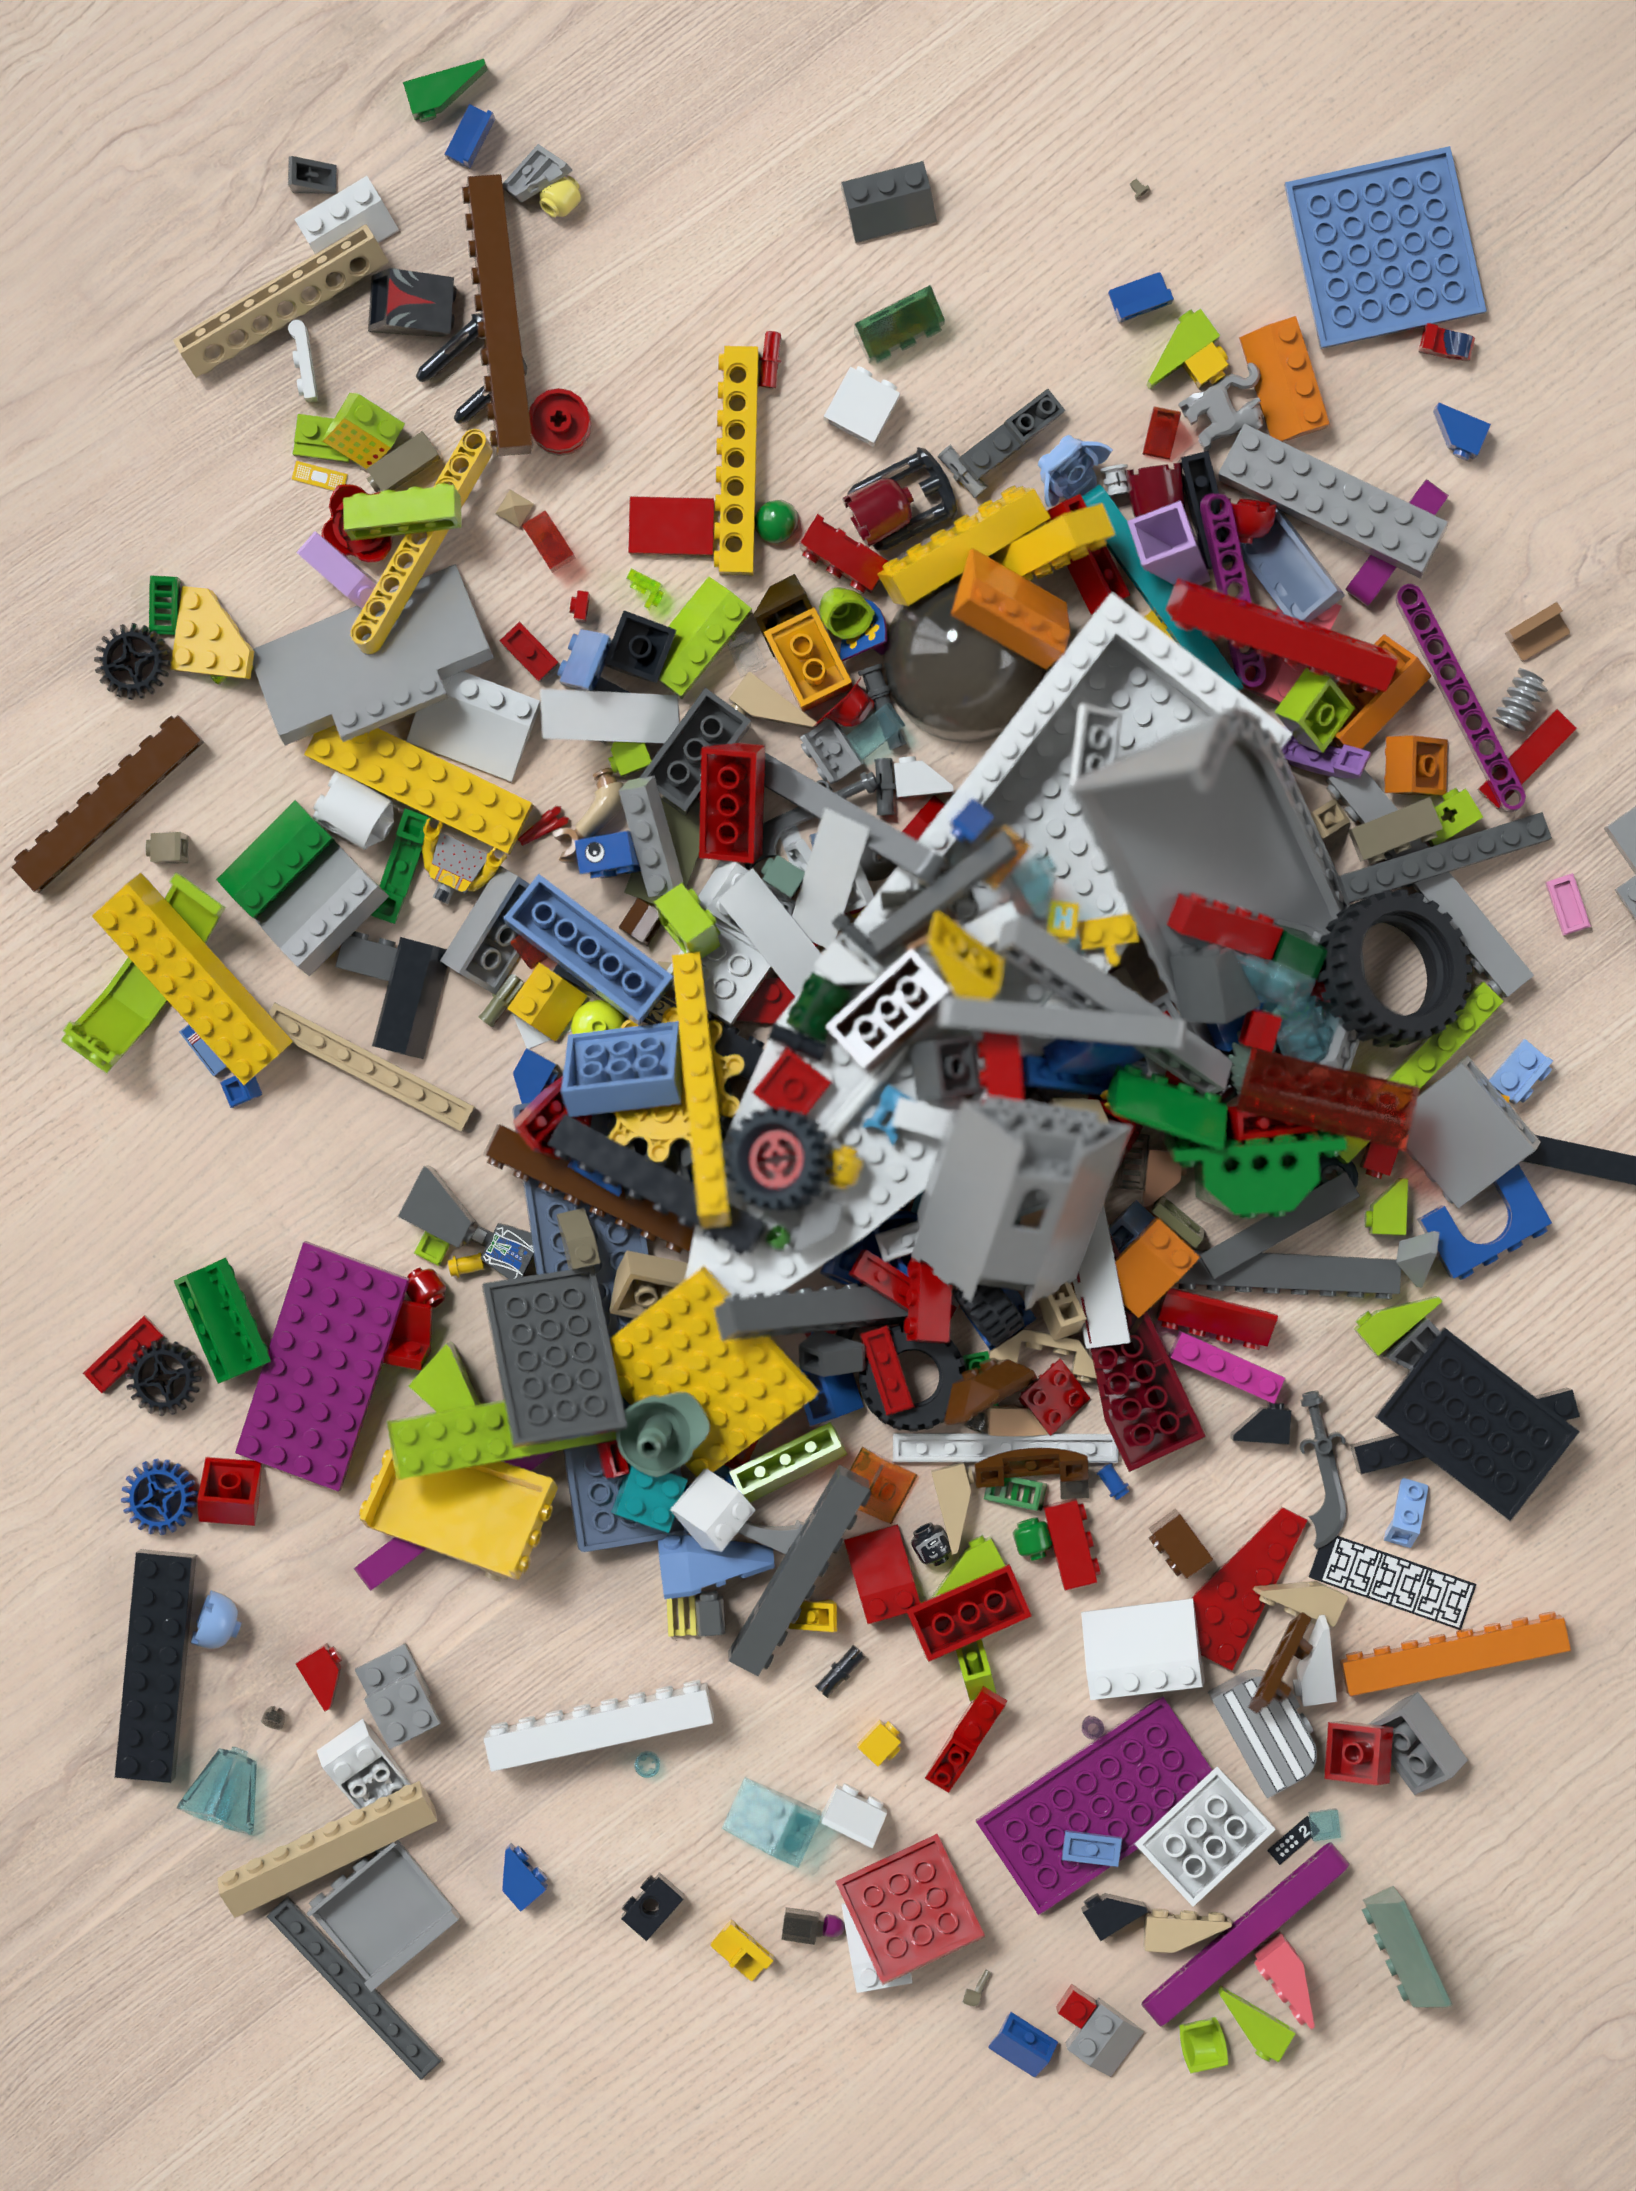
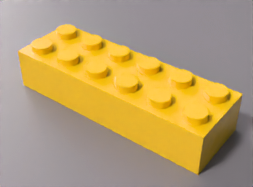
[877,485,1050,606]

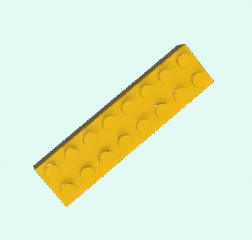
[304,725,534,855]
[92,873,293,1085]

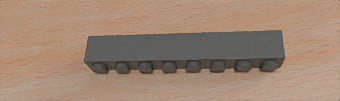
[1176,1249,1401,1299]
[714,1284,908,1341]
[728,1465,871,1676]

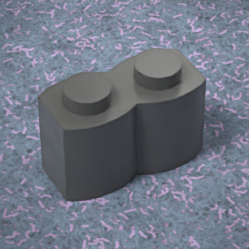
[695,1590,726,1636]

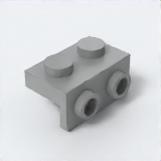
[800,719,864,784]

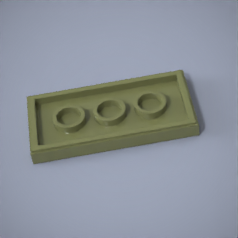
[624,800,700,904]

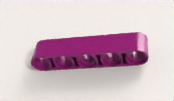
[1345,479,1449,606]

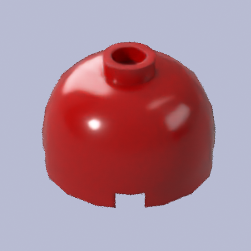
[1220,498,1277,543]

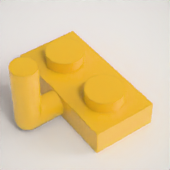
[1077,913,1138,966]

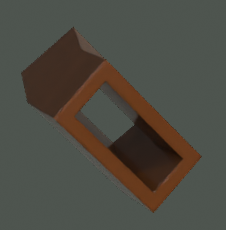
[619,898,662,946]

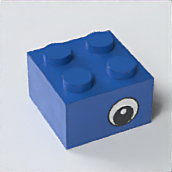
[574,831,641,879]

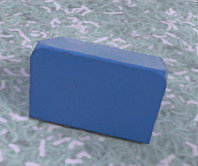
[220,1076,262,1108]

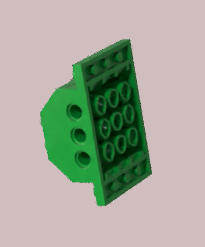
[1164,1121,1347,1219]

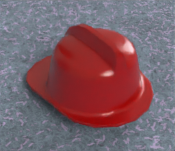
[814,677,874,727]

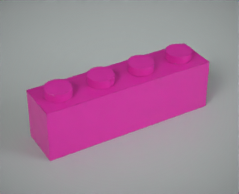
[1168,1330,1285,1404]

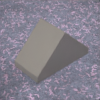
[1396,1231,1439,1288]

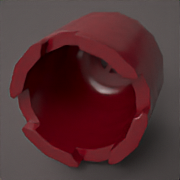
[1125,462,1185,518]
[842,478,914,548]

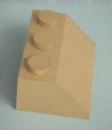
[610,1250,688,1318]

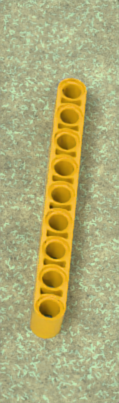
[350,429,493,654]

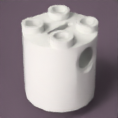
[313,772,394,850]

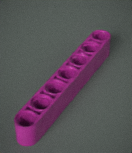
[1200,494,1266,687]

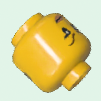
[825,1145,864,1190]

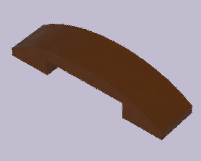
[975,1448,1089,1488]

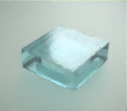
[1308,1808,1341,1841]

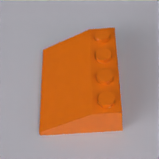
[951,548,1070,669]

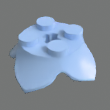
[1038,435,1113,508]

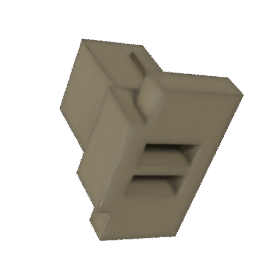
[1130,178,1150,200]

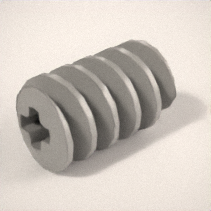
[1492,668,1548,732]

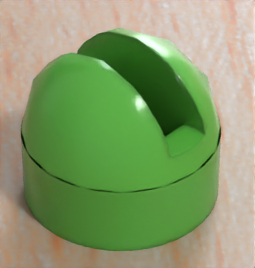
[766,1225,791,1251]

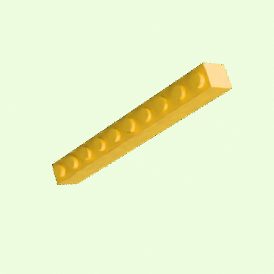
[672,952,731,1228]

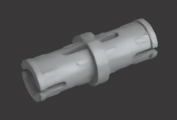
[937,444,988,498]

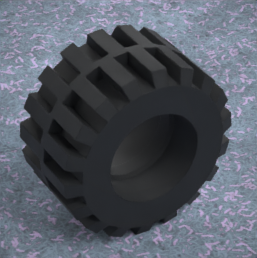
[954,1284,1024,1347]

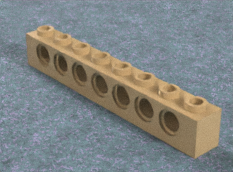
[173,224,389,378]

